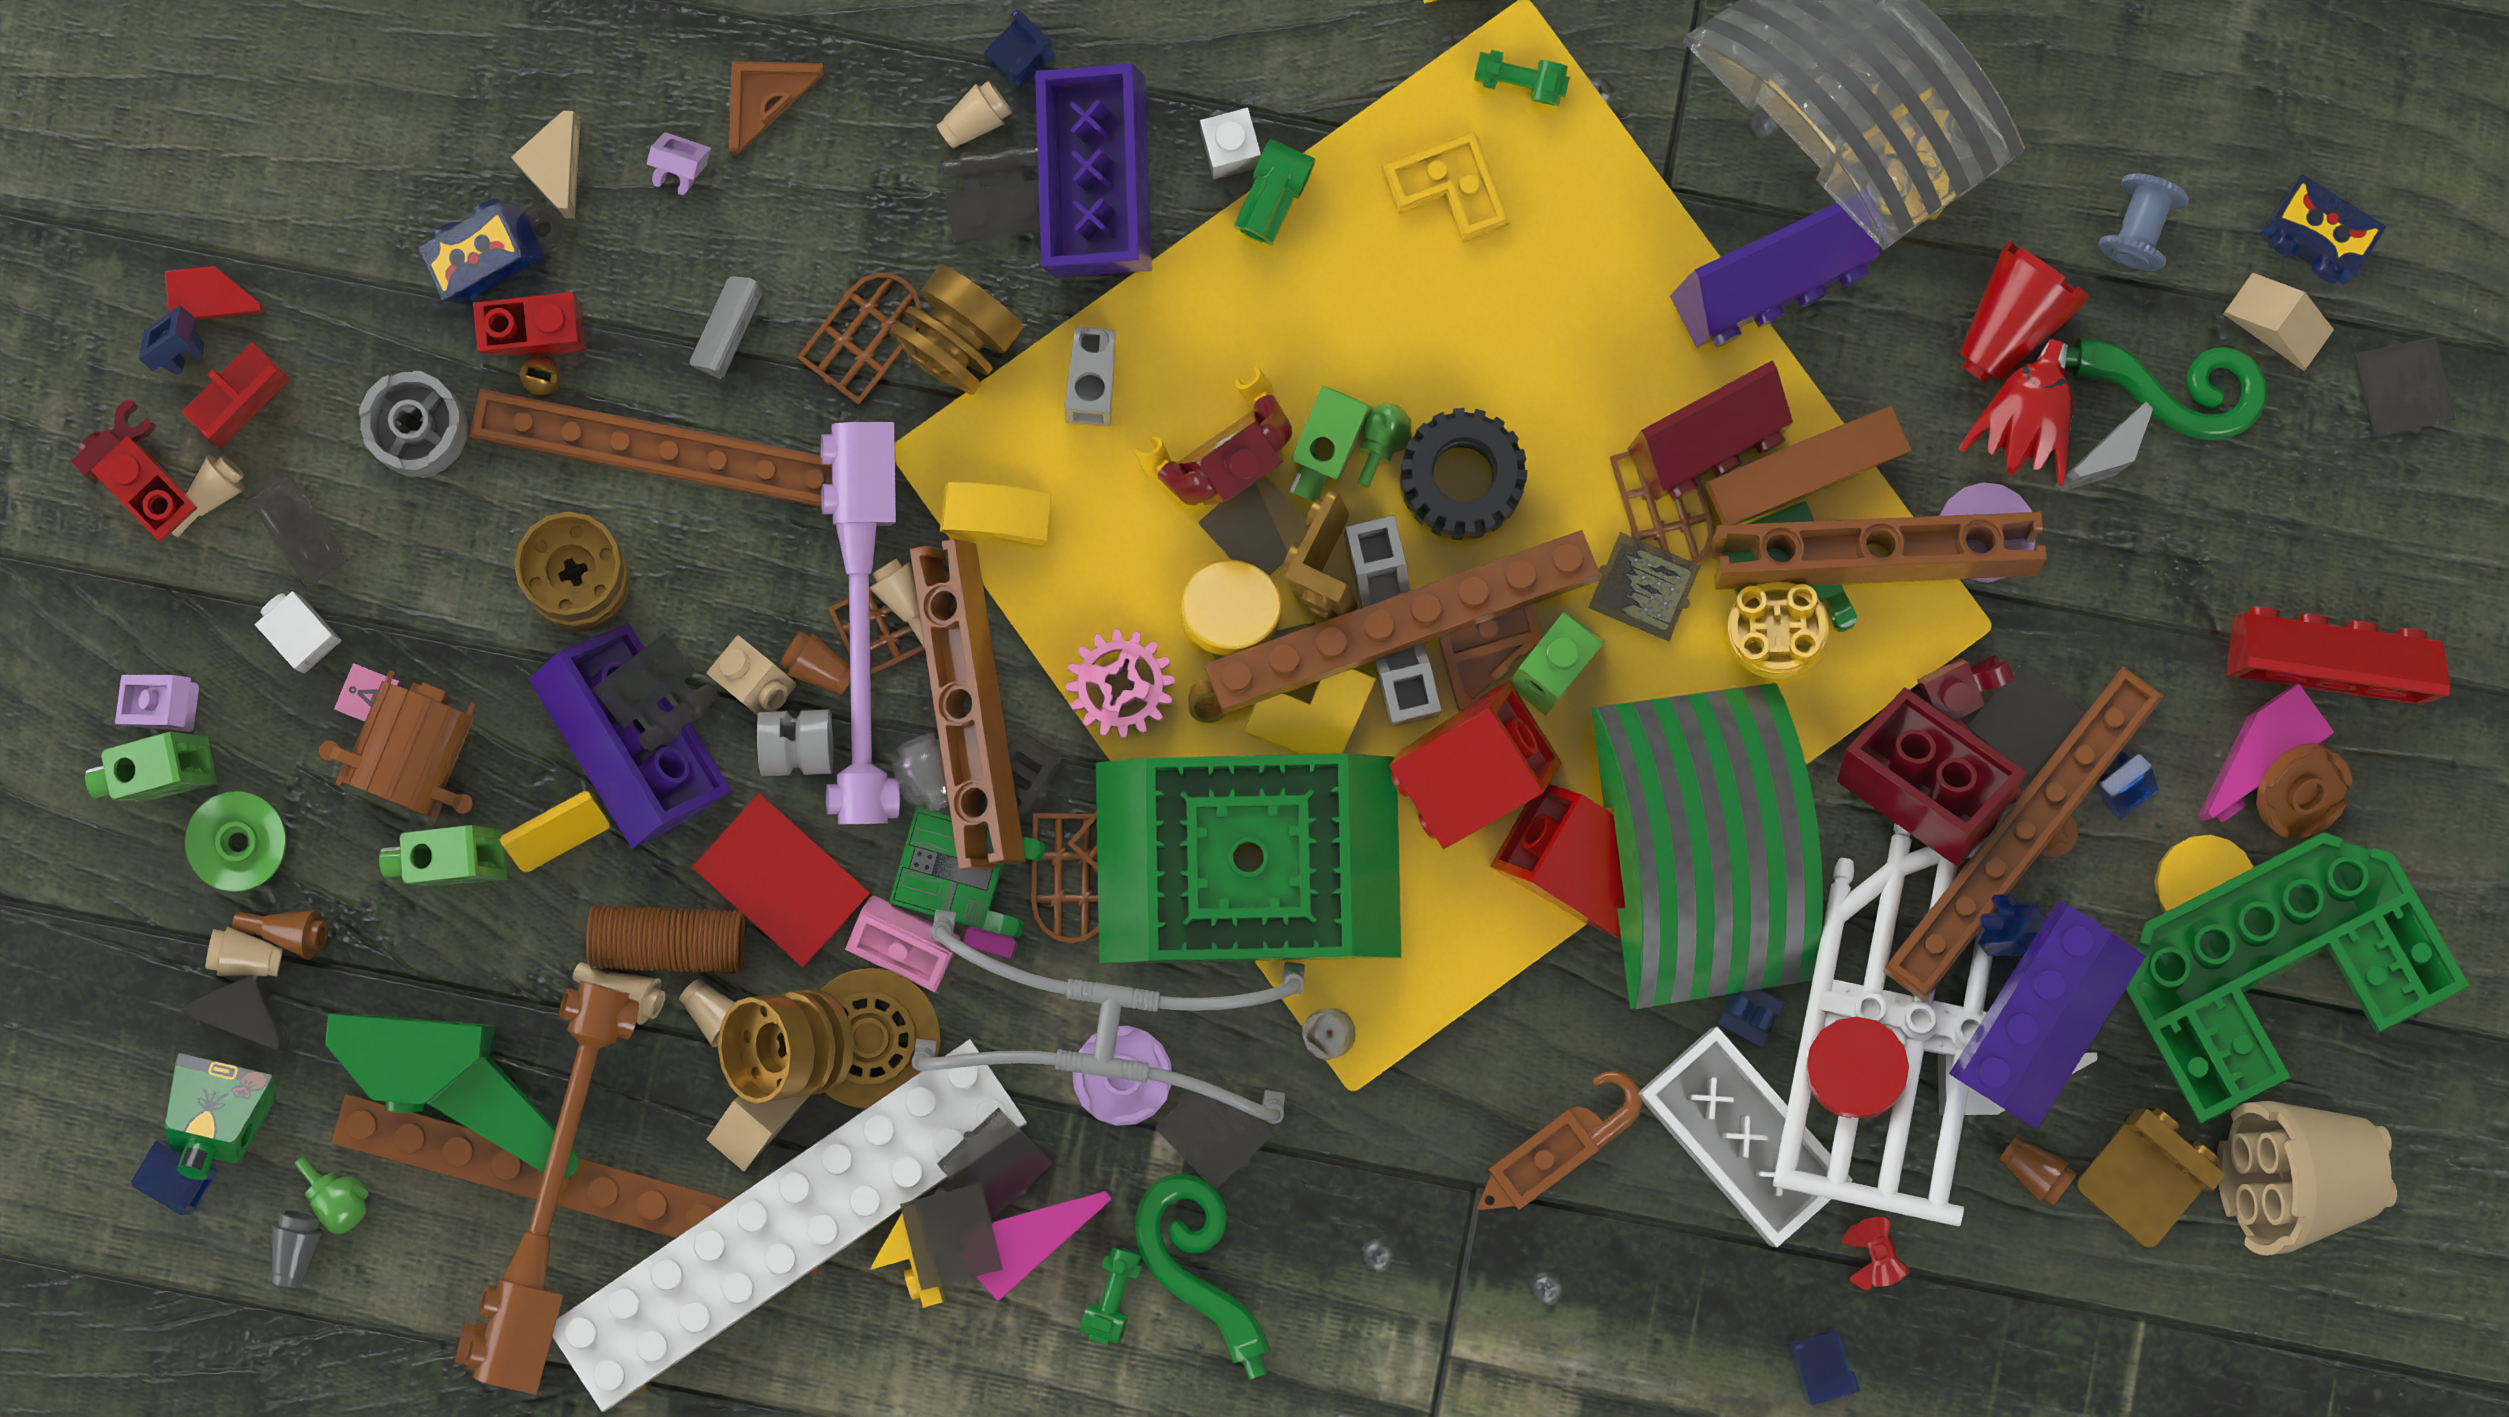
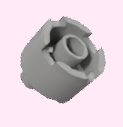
[359,371,469,478]

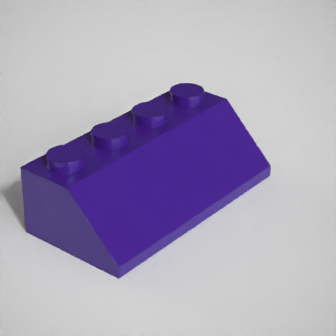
[1670,189,1880,348]
[529,623,732,848]
[1949,902,2146,1129]

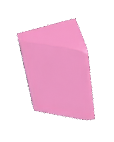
[845,896,961,992]

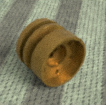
[889,264,1024,395]
[514,512,631,632]
[718,988,854,1104]

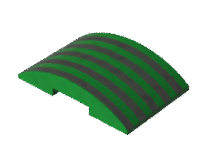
[1591,683,1823,1009]

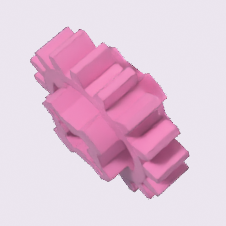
[1066,629,1175,740]

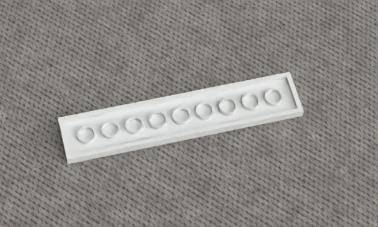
[552,1039,1027,1412]

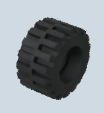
[1400,408,1528,540]

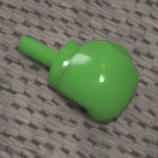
[1357,403,1412,488]
[294,1156,368,1235]

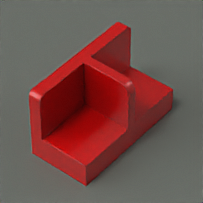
[182,342,291,449]

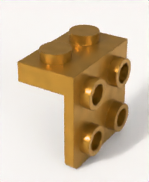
[1283,490,1358,621]
[2076,1108,2226,1248]

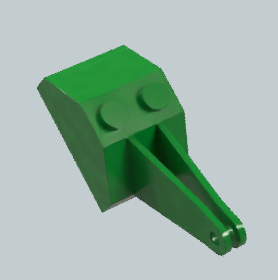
[325,1013,580,1179]

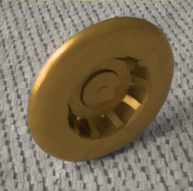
[820,968,940,1109]

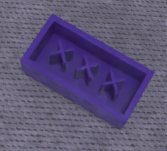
[1035,63,1152,278]

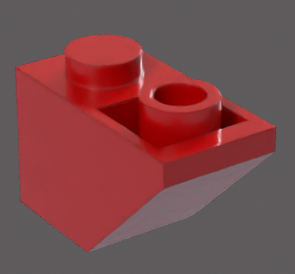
[473,292,586,357]
[91,436,197,542]

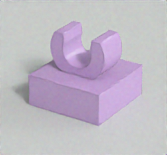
[647,132,711,195]

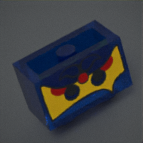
[2260,174,2387,285]
[418,199,545,302]

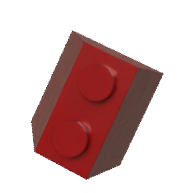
[1389,680,1562,850]
[1490,784,1625,939]

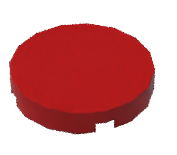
[1806,1016,1909,1119]

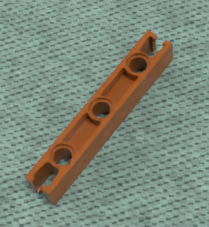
[1711,512,2047,590]
[910,539,1026,871]

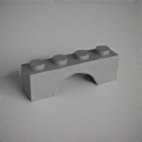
[1344,516,1442,728]

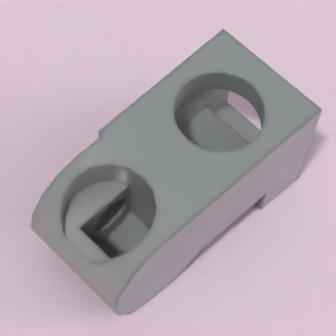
[1065,327,1116,426]

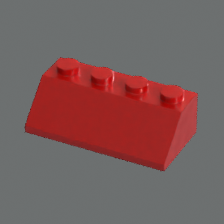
[2226,606,2450,705]

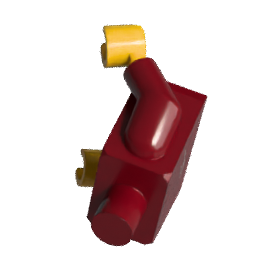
[1135,366,1292,506]

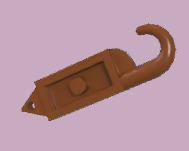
[1477,1071,1642,1210]

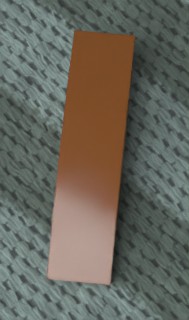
[1705,406,1912,525]

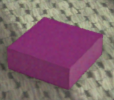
[963,926,1018,960]

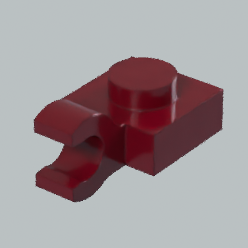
[70,399,156,483]
[1917,655,2014,721]

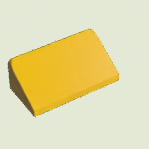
[499,791,610,873]

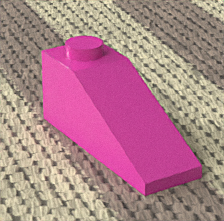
[957,1191,1113,1301]

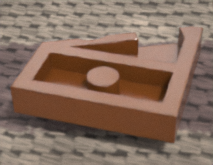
[1438,604,1543,710]

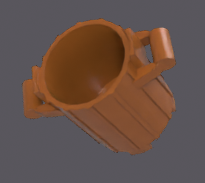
[319,670,476,824]

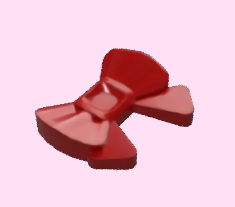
[1842,1216,1909,1290]

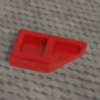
[165,266,264,321]

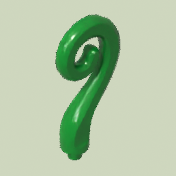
[2065,338,2267,440]
[1134,1173,1271,1380]

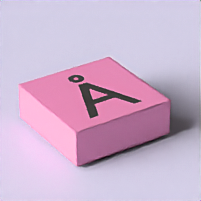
[334,663,402,722]

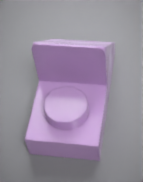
[115,675,199,732]

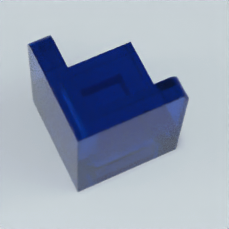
[984,8,1054,89]
[131,1140,219,1215]
[1788,1331,1860,1405]

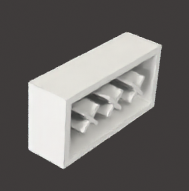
[1638,1027,1853,1247]

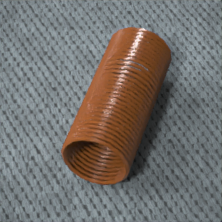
[586,904,745,974]

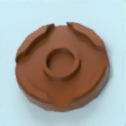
[2256,743,2353,839]

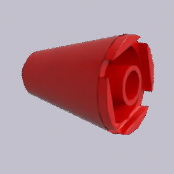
[1959,241,2090,384]

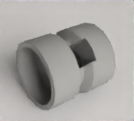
[757,709,834,776]

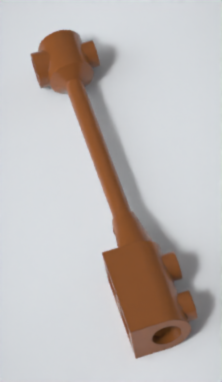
[465,981,639,1395]

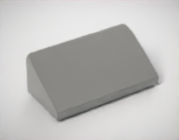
[690,276,763,379]

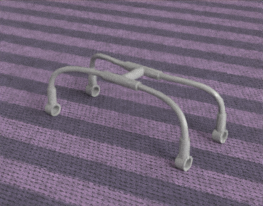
[912,910,1305,1124]

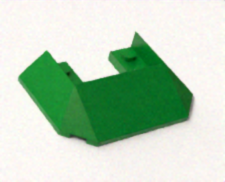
[2125,832,2470,1124]

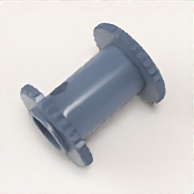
[2099,173,2189,271]

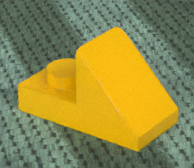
[870,1203,946,1308]

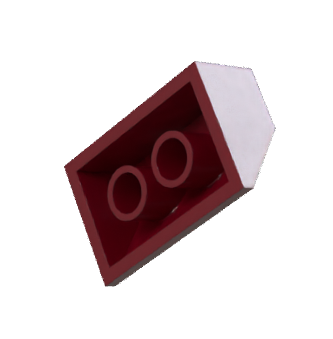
[1627,360,1793,501]
[1836,687,2027,867]

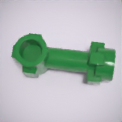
[1474,50,1570,106]
[1080,1246,1142,1345]

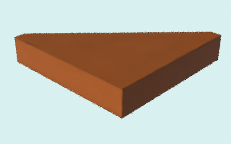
[729,61,824,155]

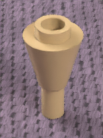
[172,455,245,537]
[869,558,925,648]
[573,962,665,1025]

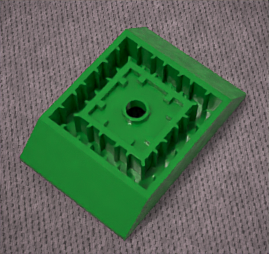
[1096,754,1401,964]

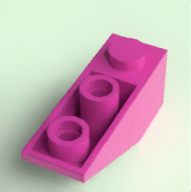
[2198,684,2334,823]

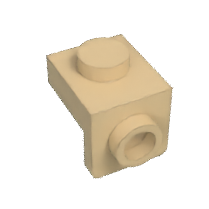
[706,635,796,716]

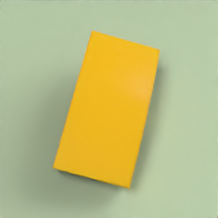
[940,482,1052,545]

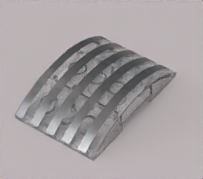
[1683,0,2025,250]

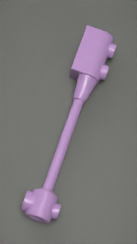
[821,422,900,824]

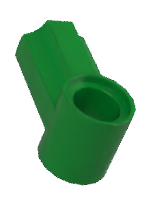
[1234,138,1316,246]

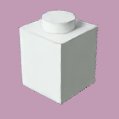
[1200,108,1261,180]
[255,591,342,674]

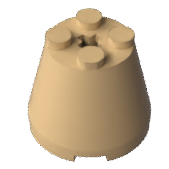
[2217,1101,2397,1256]

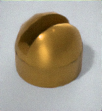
[520,356,561,398]
[1188,680,1226,723]

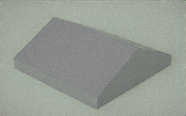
[2056,402,2153,491]

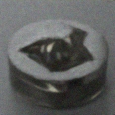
[1302,1008,1356,1060]

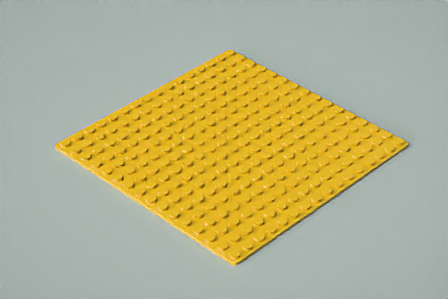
[894,0,1991,1091]

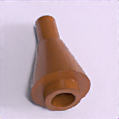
[232,910,328,959]

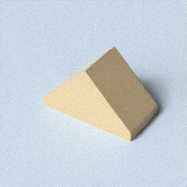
[511,110,580,219]
[2223,273,2334,371]
[706,1095,811,1172]

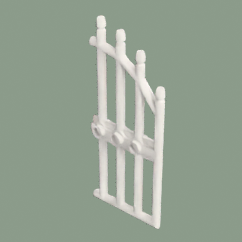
[1772,803,2014,1227]

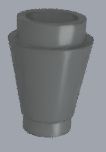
[271,1209,323,1288]

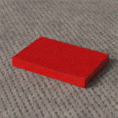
[692,793,871,968]

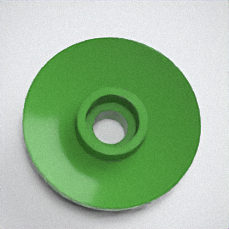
[185,791,286,892]

